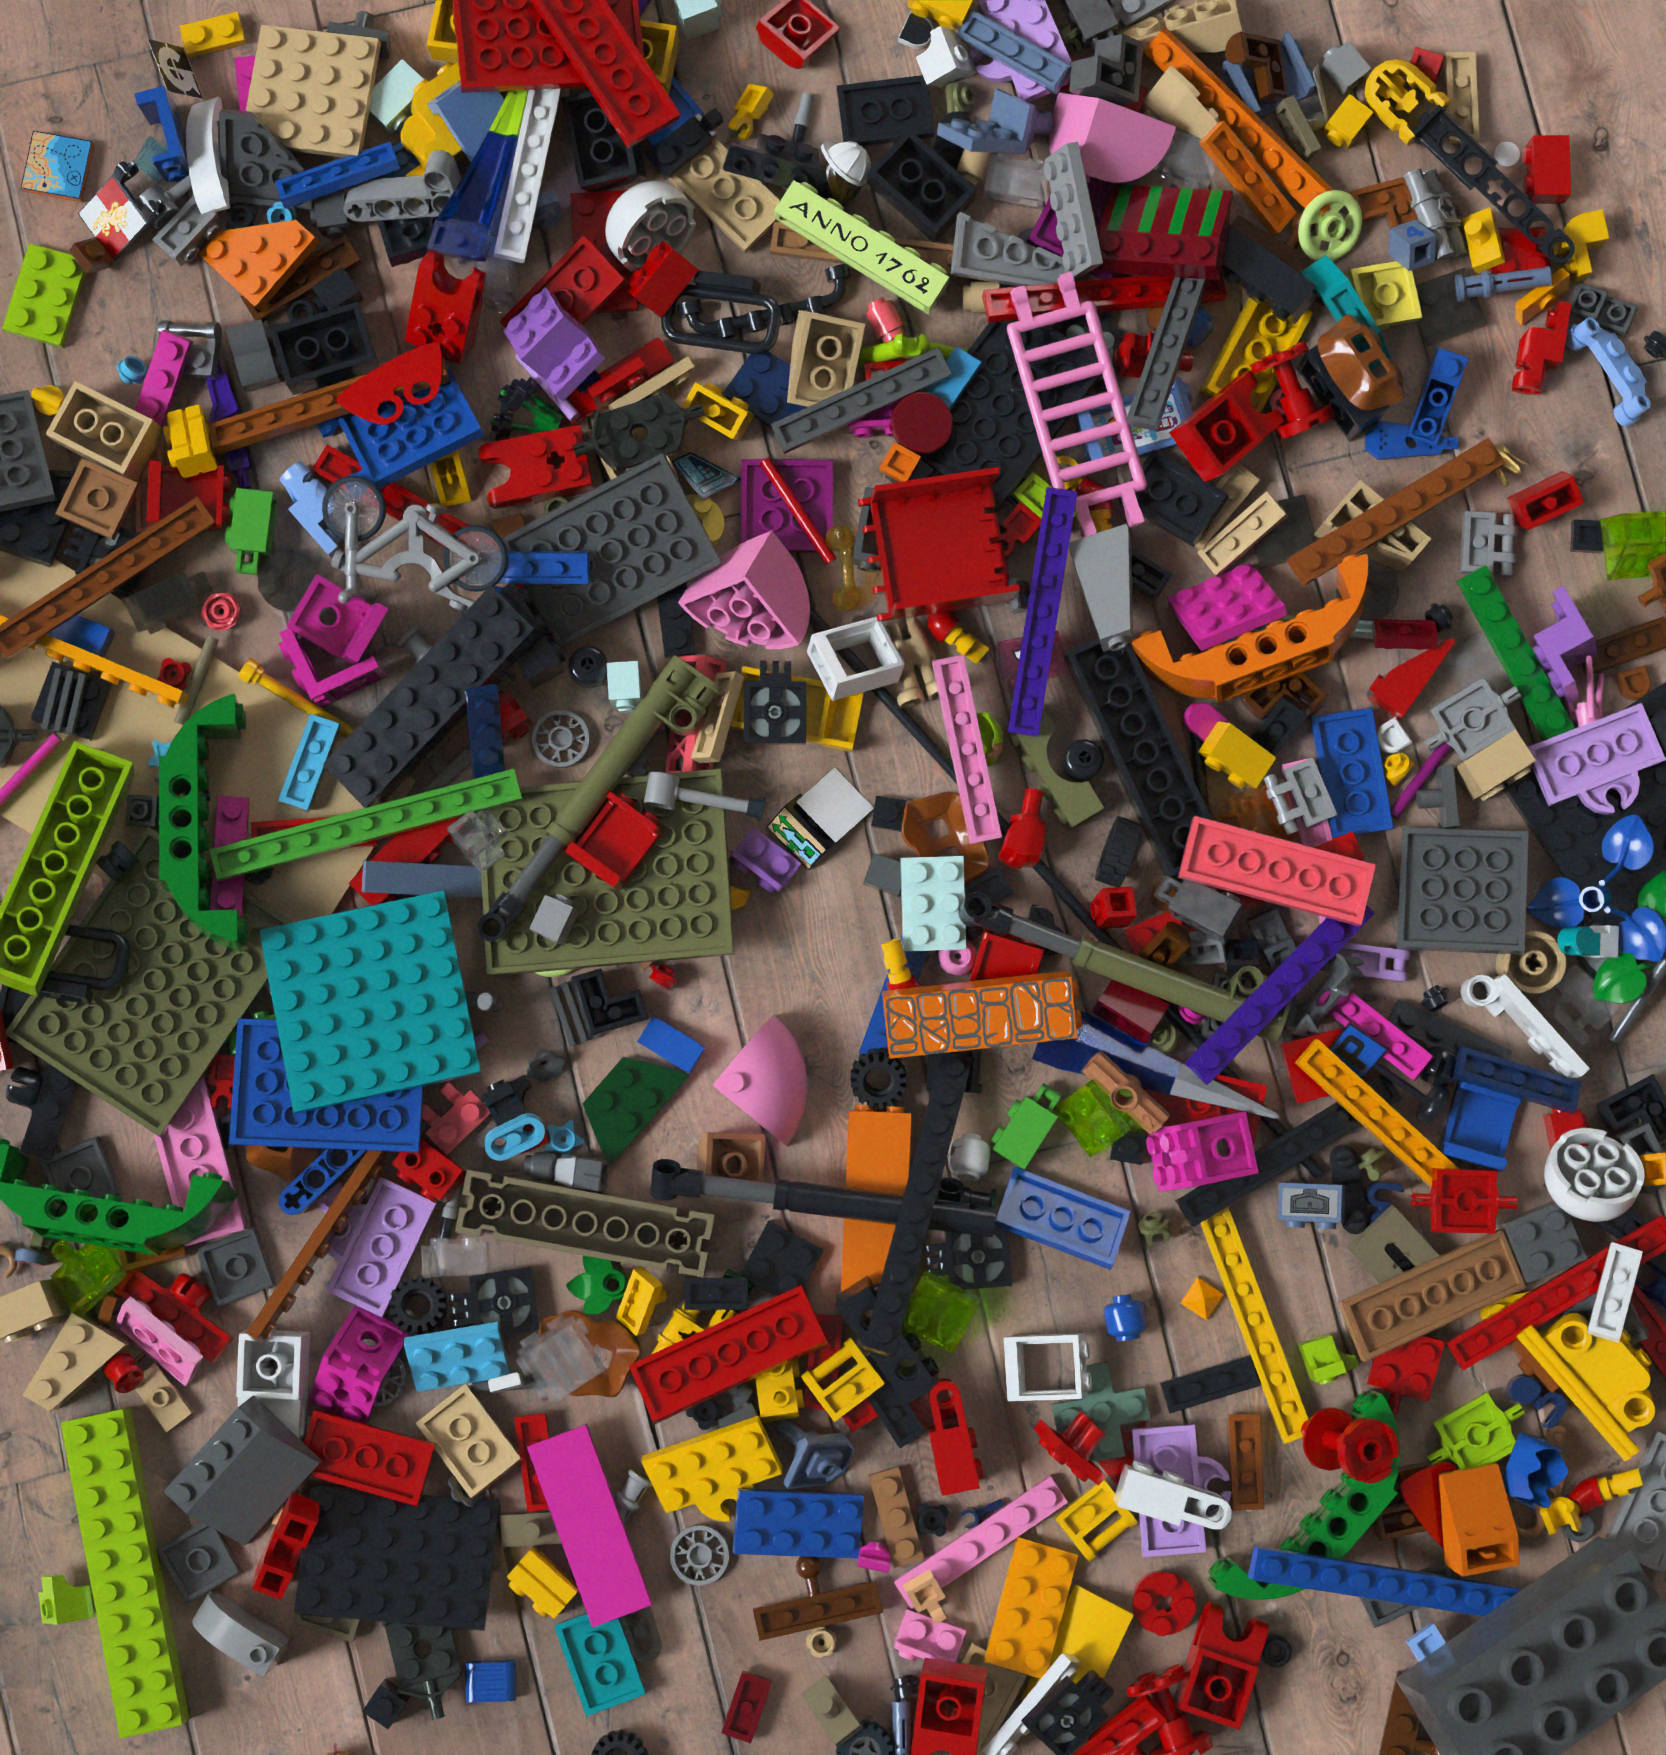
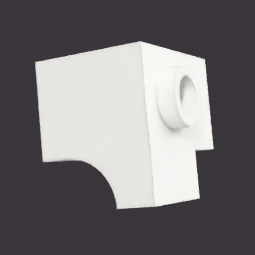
[916,26,977,88]

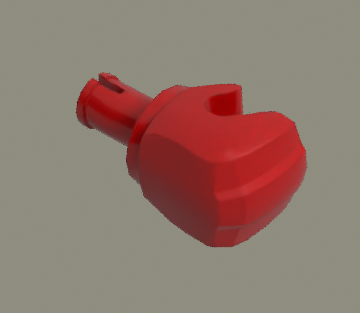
[1115,332,1194,378]
[999,788,1046,869]

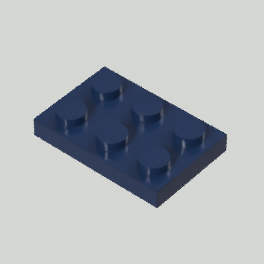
[723,351,807,428]

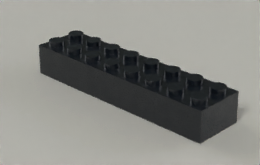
[323,585,544,808]
[1064,637,1212,878]

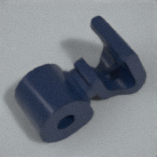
[1364,1181,1404,1227]
[1506,1375,1567,1428]

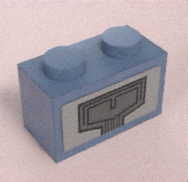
[1278,1183,1345,1229]

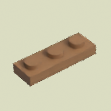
[869,1466,924,1568]

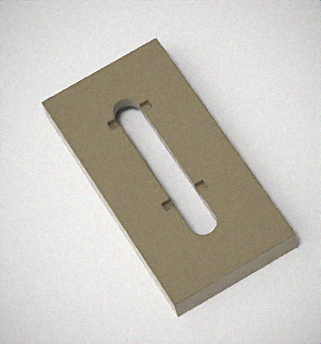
[1346,1205,1447,1336]

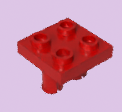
[1033,1411,1106,1486]

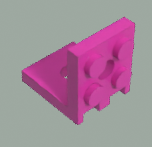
[285,574,388,665]
[278,627,387,708]
[1146,1111,1259,1192]
[308,1305,410,1423]

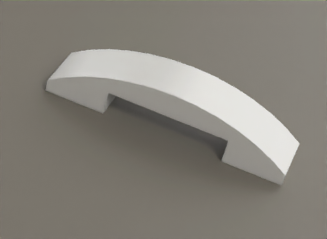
[186,97,230,216]

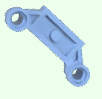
[1565,317,1651,427]

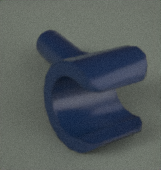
[960,1499,1004,1529]

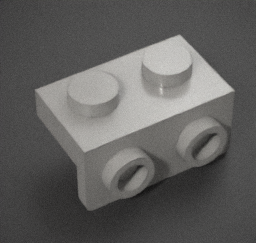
[152,195,222,266]

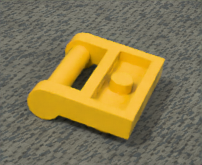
[801,1337,885,1422]
[1054,1480,1138,1563]

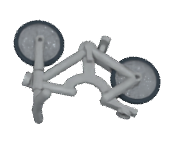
[322,476,508,611]

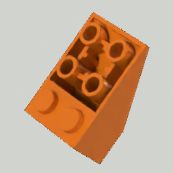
[1439,1463,1520,1577]

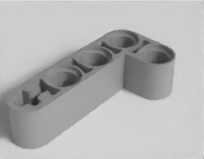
[343,150,463,222]

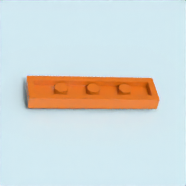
[1199,121,1297,235]

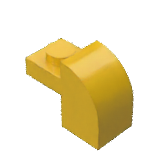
[1554,209,1609,283]

